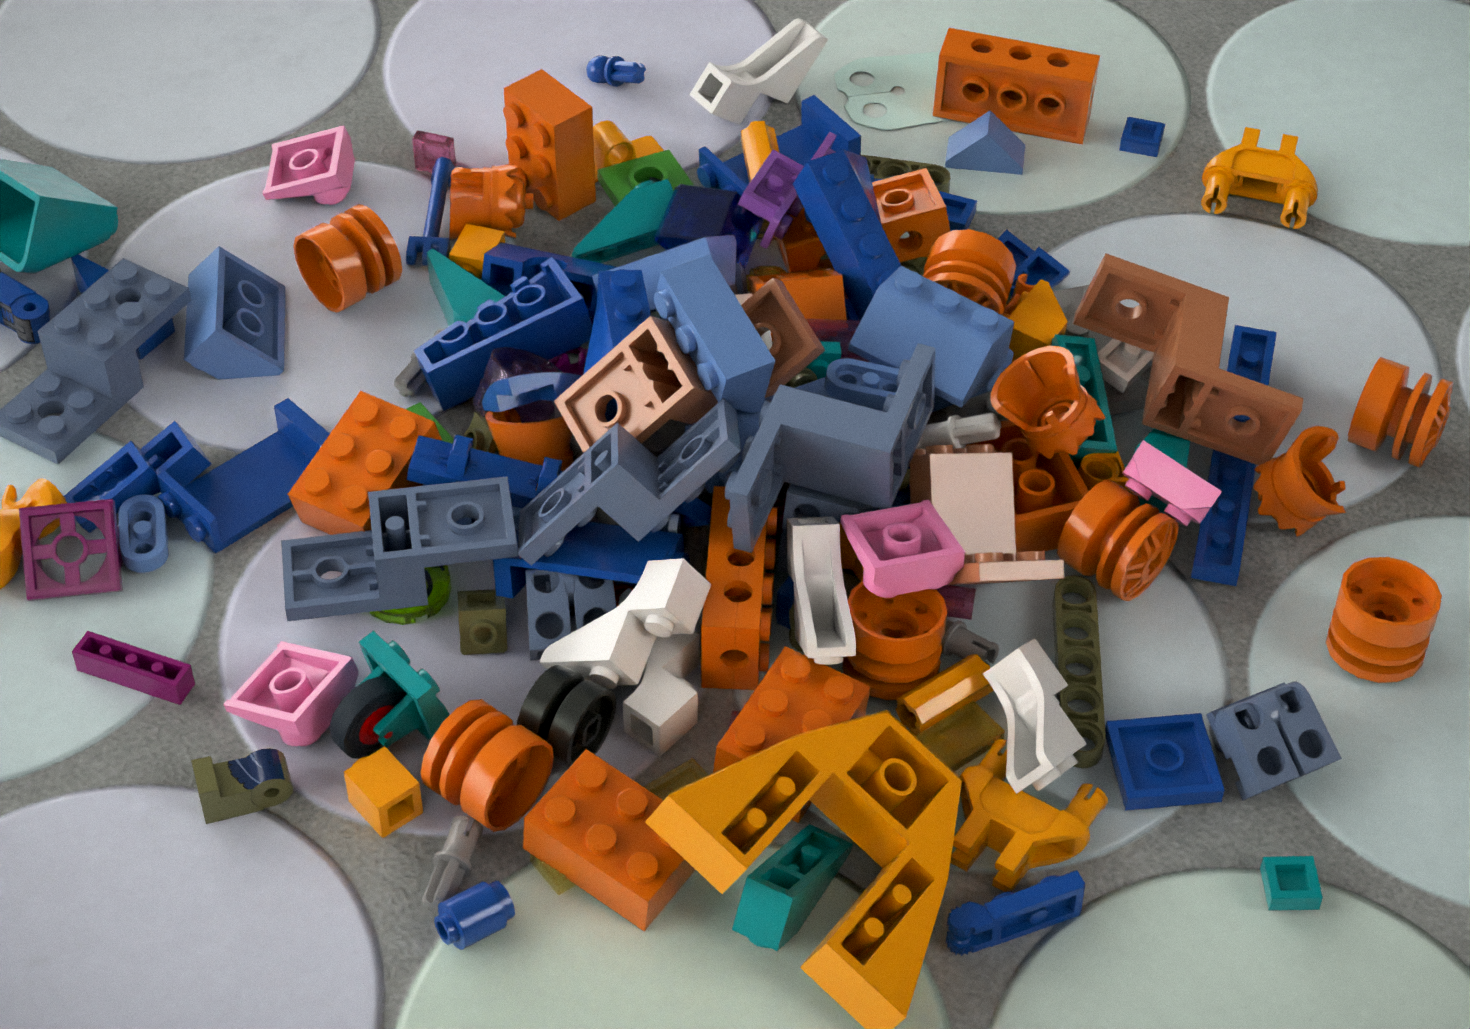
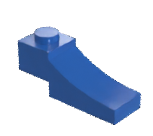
[64,421,211,533]

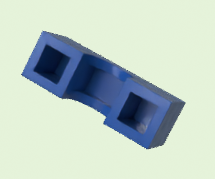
[481,242,616,318]

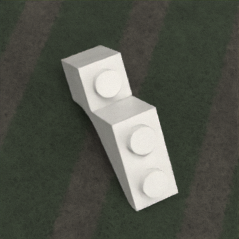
[689,18,828,125]
[787,516,856,665]
[539,558,711,689]
[619,588,699,757]
[983,638,1087,794]

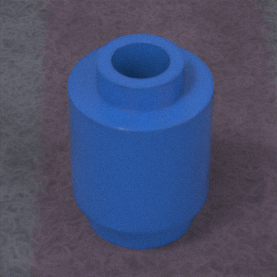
[434,881,515,950]

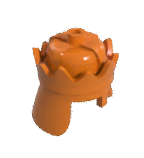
[449,164,533,240]
[990,346,1105,459]
[485,408,574,490]
[1253,426,1346,537]

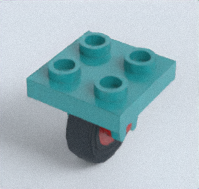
[329,630,450,759]

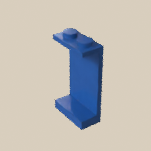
[697,95,861,222]
[157,398,330,553]
[493,522,690,599]

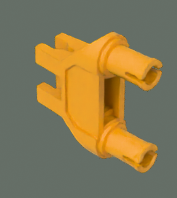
[1201,127,1318,229]
[950,739,1108,892]

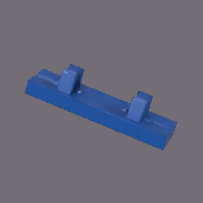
[406,435,563,508]

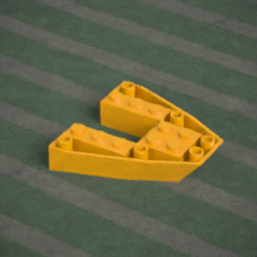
[645,710,962,1029]

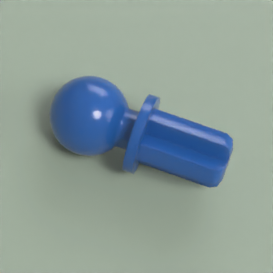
[586,55,646,87]

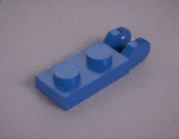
[946,870,1085,956]

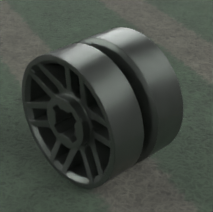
[517,665,616,769]

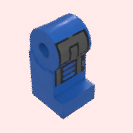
[0,272,50,344]

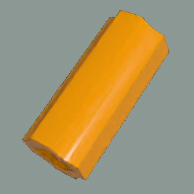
[741,121,779,183]
[895,654,994,735]

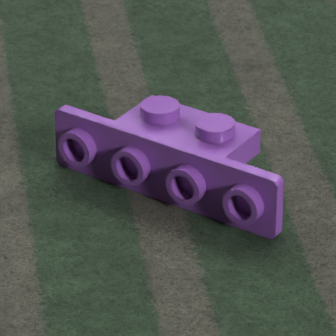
[738,132,837,249]

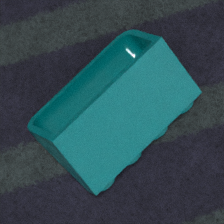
[0,159,118,274]

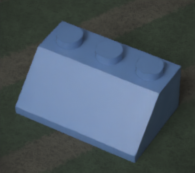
[592,235,737,313]
[184,246,285,380]
[654,254,775,414]
[848,266,1015,408]

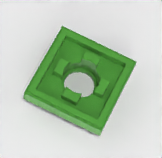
[597,149,701,211]

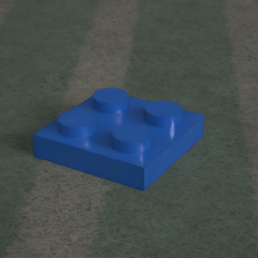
[1105,713,1225,811]

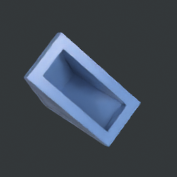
[945,111,1025,175]

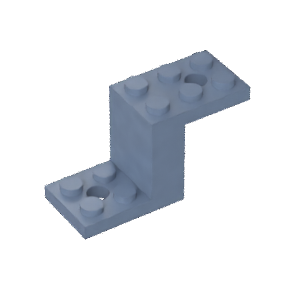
[725,343,935,553]

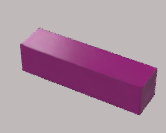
[72,631,195,705]

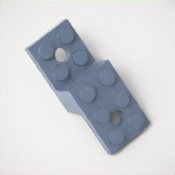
[0,258,191,464]
[518,398,741,566]
[281,476,518,622]

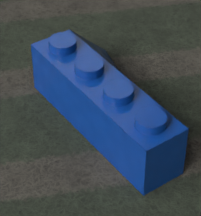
[793,150,901,321]
[413,257,593,411]
[583,269,662,427]

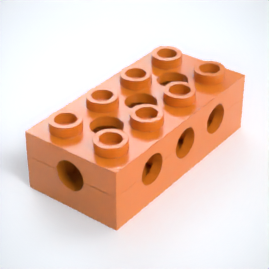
[933,28,1100,144]
[776,168,950,273]
[701,486,777,690]

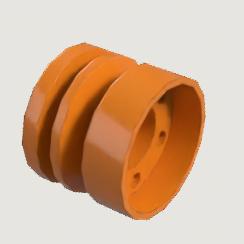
[293,204,402,313]
[922,229,1016,316]
[1347,357,1454,468]
[1057,479,1179,601]
[1326,557,1442,683]
[842,581,947,700]
[420,699,554,832]

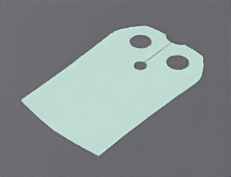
[834,51,951,130]

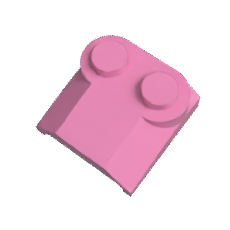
[263,125,355,205]
[1122,440,1222,527]
[841,500,965,598]
[223,641,359,746]

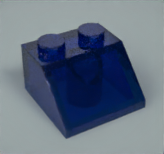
[654,184,764,269]

